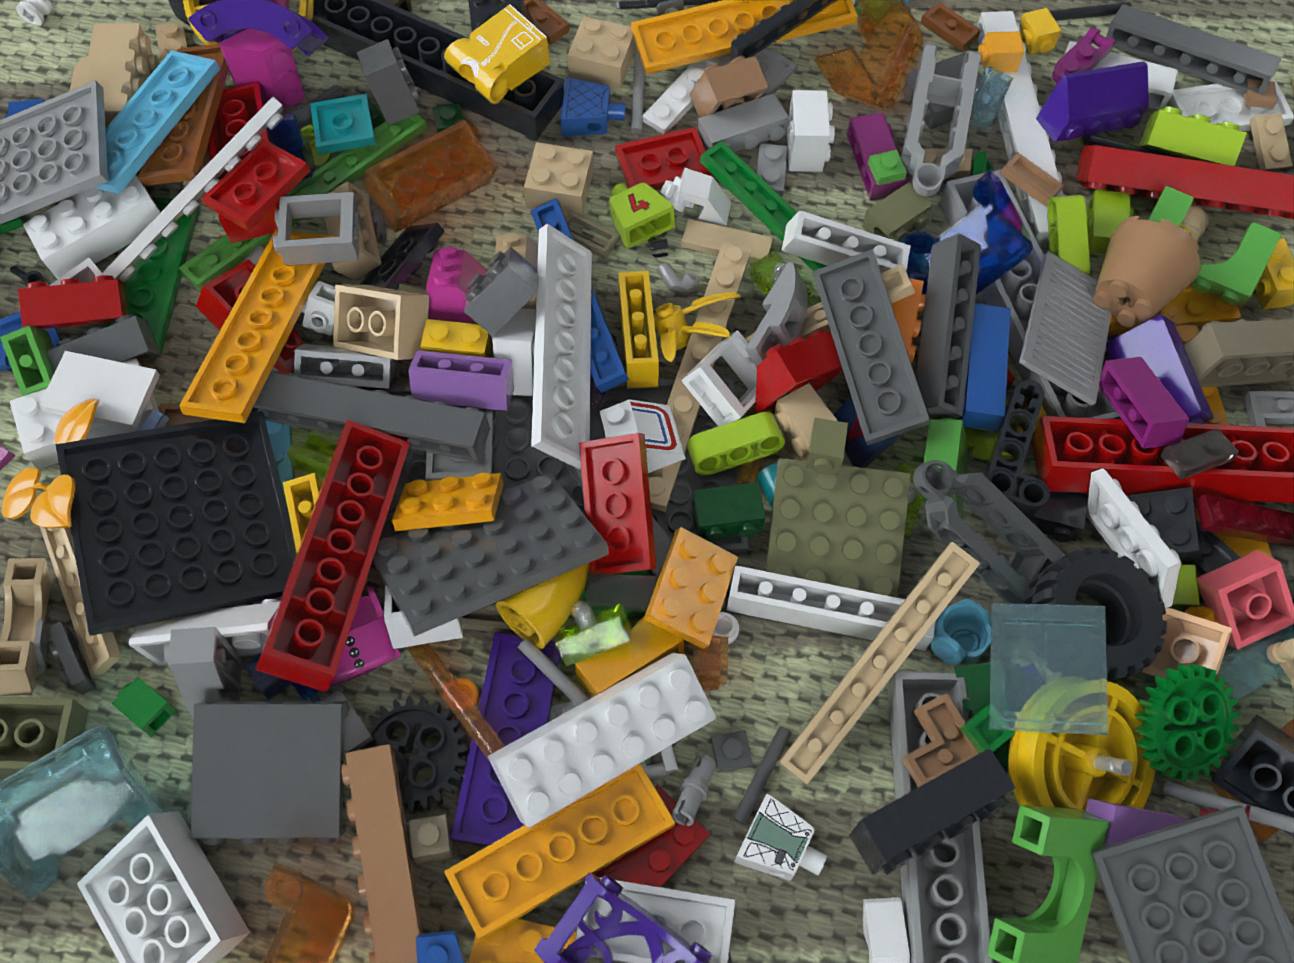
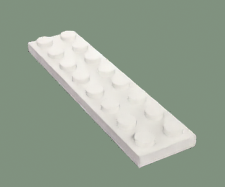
[531,224,592,469]

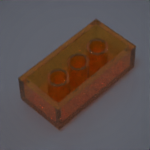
[362,120,497,233]

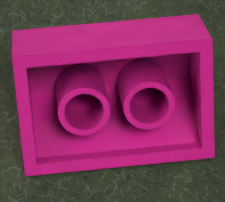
[219,29,305,109]
[426,247,488,322]

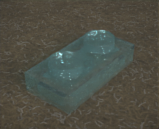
[969,66,1013,131]

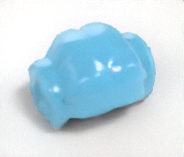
[930,599,993,665]

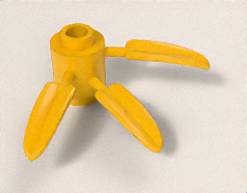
[654,292,741,362]

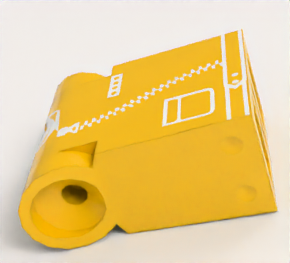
[444,4,550,104]

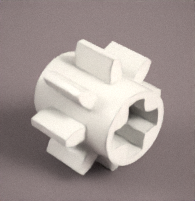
[660,176,695,212]

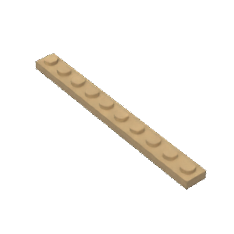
[648,242,751,512]

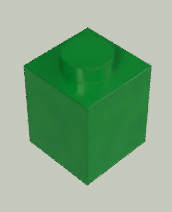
[112,677,176,738]

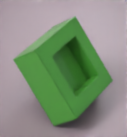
[868,150,907,185]

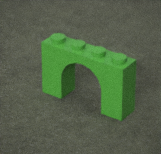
[1148,186,1282,306]
[987,805,1109,963]

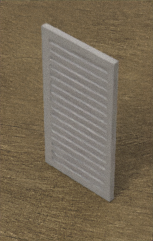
[1019,251,1112,406]

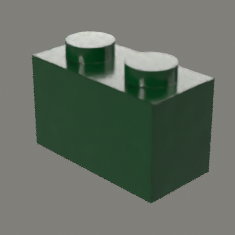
[691,482,766,541]

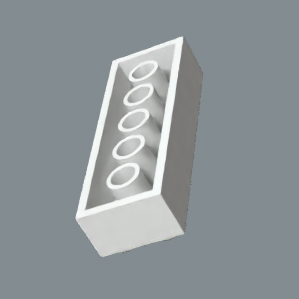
[487,653,717,828]

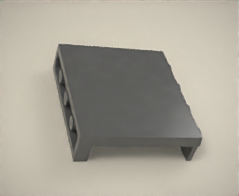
[191,701,349,844]

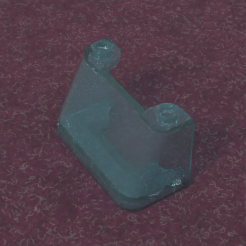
[0,726,164,900]

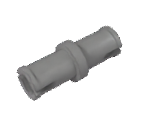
[671,755,716,826]

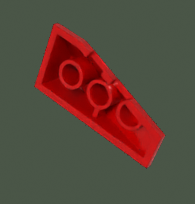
[196,259,304,374]

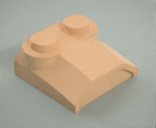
[1142,608,1232,678]

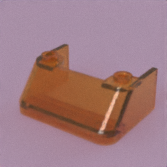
[814,0,923,110]

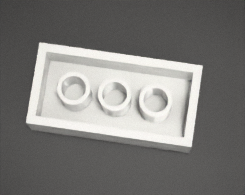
[23,174,161,279]
[10,358,159,470]

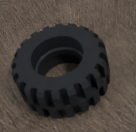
[1022,547,1167,683]

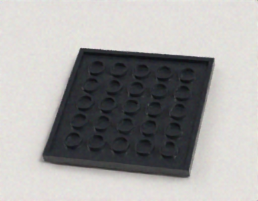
[55,411,297,636]

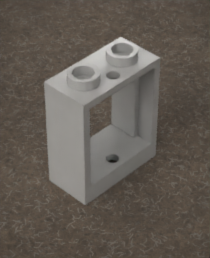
[273,192,360,265]

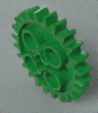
[1134,663,1240,782]

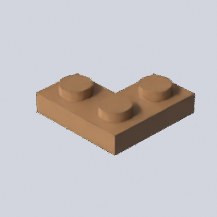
[902,693,979,787]

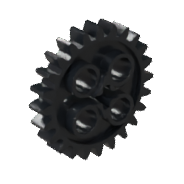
[360,696,470,814]

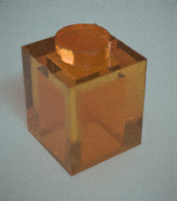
[692,636,728,691]

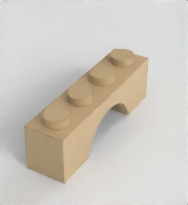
[0,558,51,696]

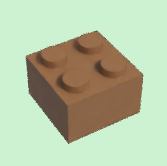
[689,56,768,118]

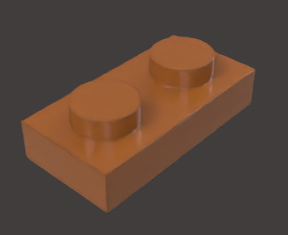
[523,0,570,45]
[920,2,981,52]

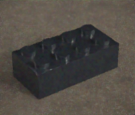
[849,748,1016,876]

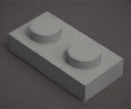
[756,143,788,197]

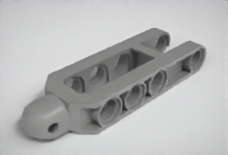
[901,42,981,197]

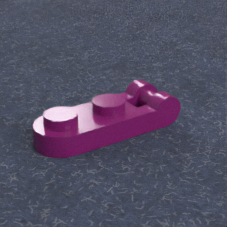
[1052,26,1116,84]

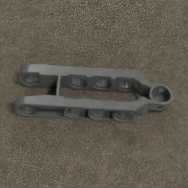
[913,460,1065,617]

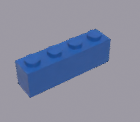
[959,303,1011,432]

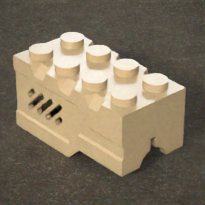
[70,23,159,129]

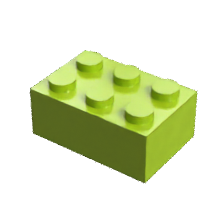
[1140,106,1247,166]

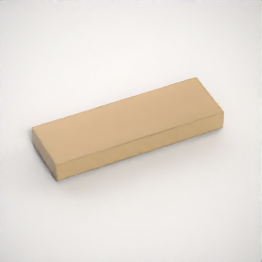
[681,219,773,266]

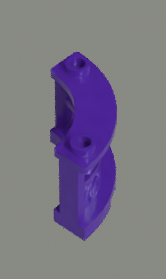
[188,0,329,57]
[534,873,713,963]

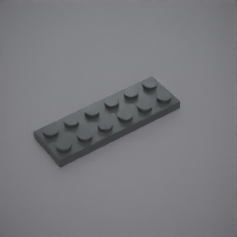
[812,249,931,445]

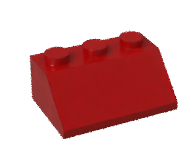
[755,329,843,413]

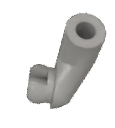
[657,262,699,294]

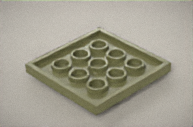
[765,458,911,598]

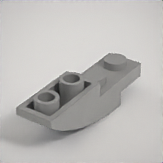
[745,262,808,368]

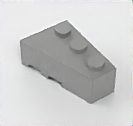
[164,627,242,721]

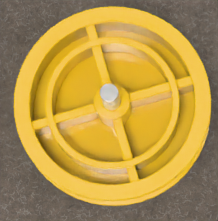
[1008,677,1155,812]

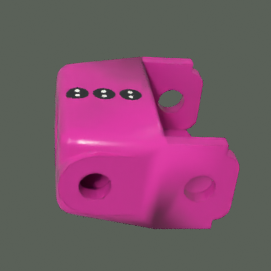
[329,586,401,688]

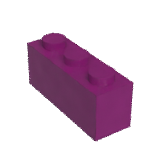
[847,113,909,201]
[1099,356,1190,449]

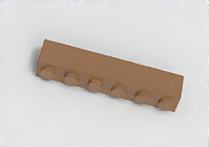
[341,744,423,963]

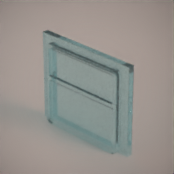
[989,603,1108,735]

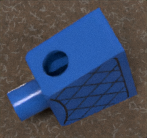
[561,78,626,136]

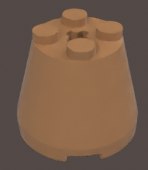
[1093,215,1203,327]

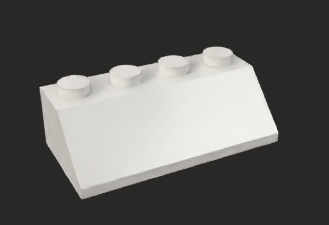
[129,599,280,666]

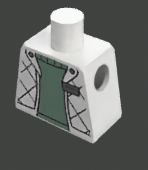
[734,793,827,881]

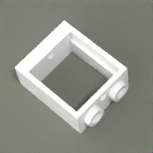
[681,330,757,426]

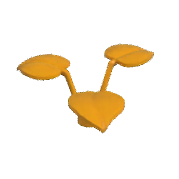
[1,398,100,529]

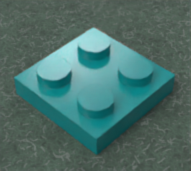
[310,94,376,155]

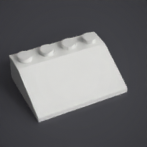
[77,811,250,963]

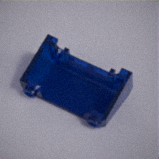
[900,170,1033,295]

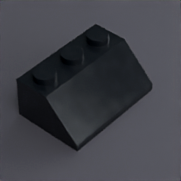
[1212,714,1294,838]

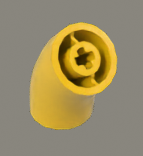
[496,563,590,649]

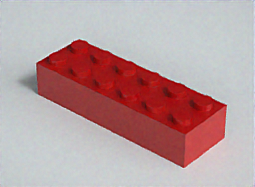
[209,81,280,243]

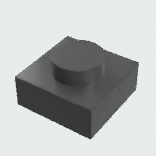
[711,730,753,773]

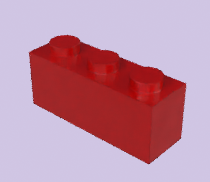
[17,275,128,329]

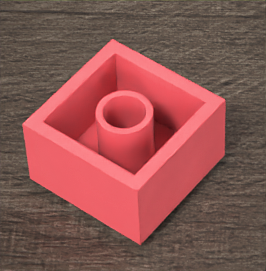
[1196,551,1294,650]

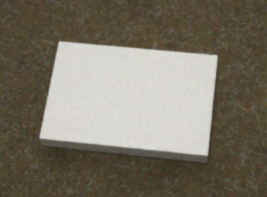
[39,351,160,430]

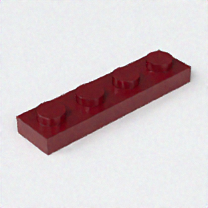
[1194,495,1294,547]

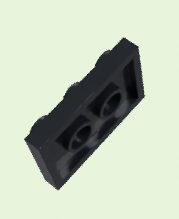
[359,222,445,290]

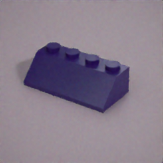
[1036,61,1149,142]

